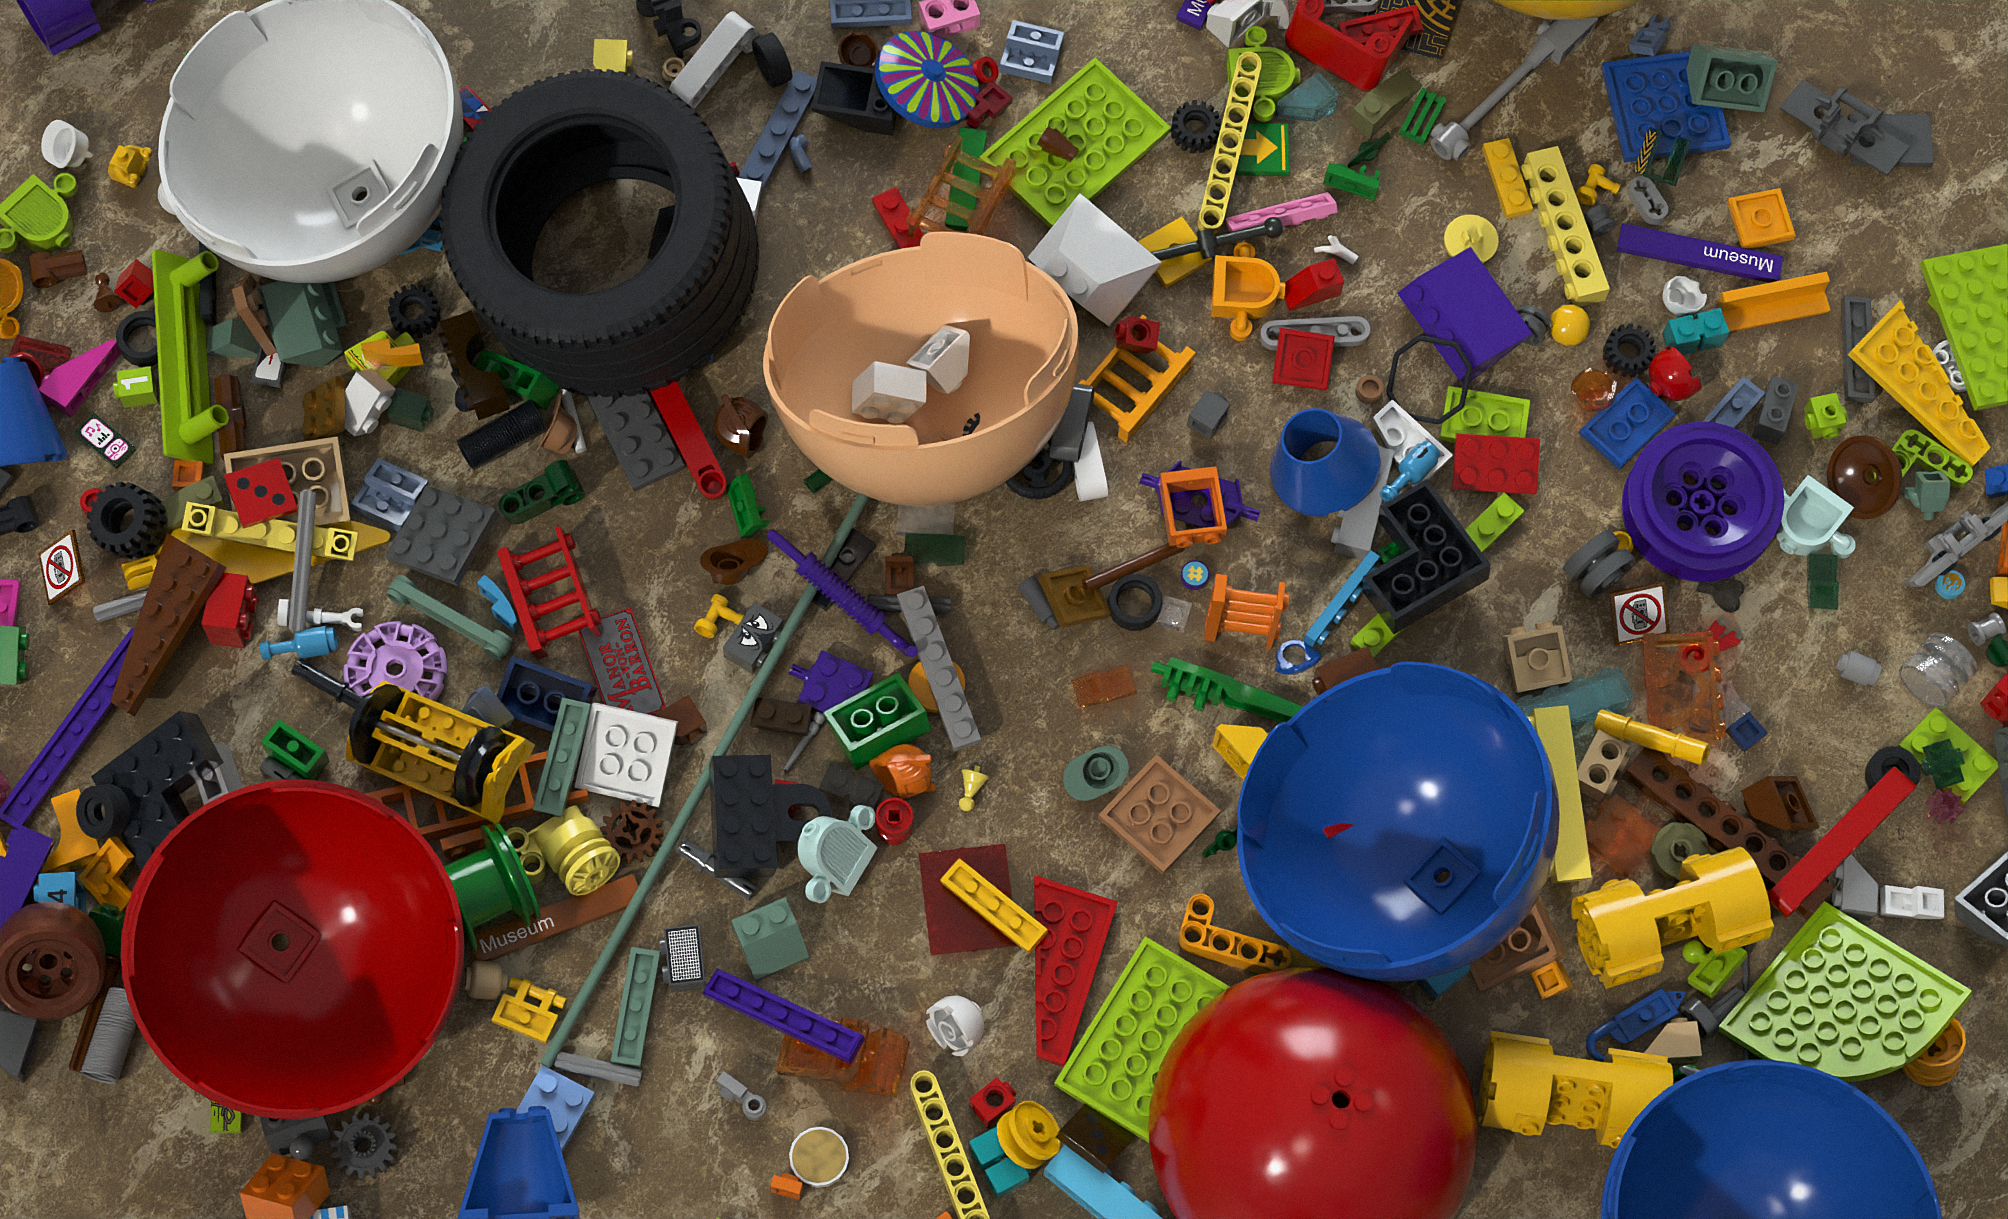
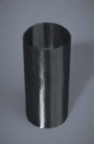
[456,400,547,471]

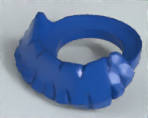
[1275,640,1321,675]

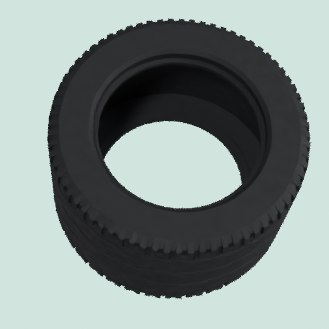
[440,69,759,398]

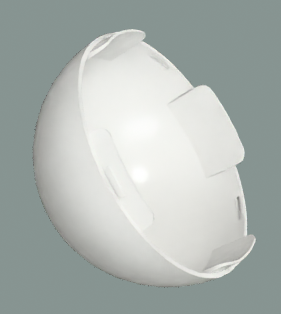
[158,0,464,283]

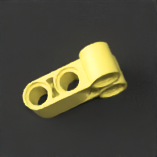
[506,805,584,884]

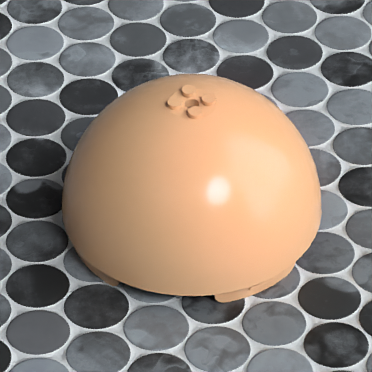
[763,232,1079,506]

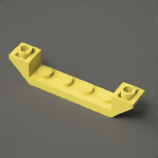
[181,502,359,561]

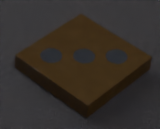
[1056,1103,1134,1174]

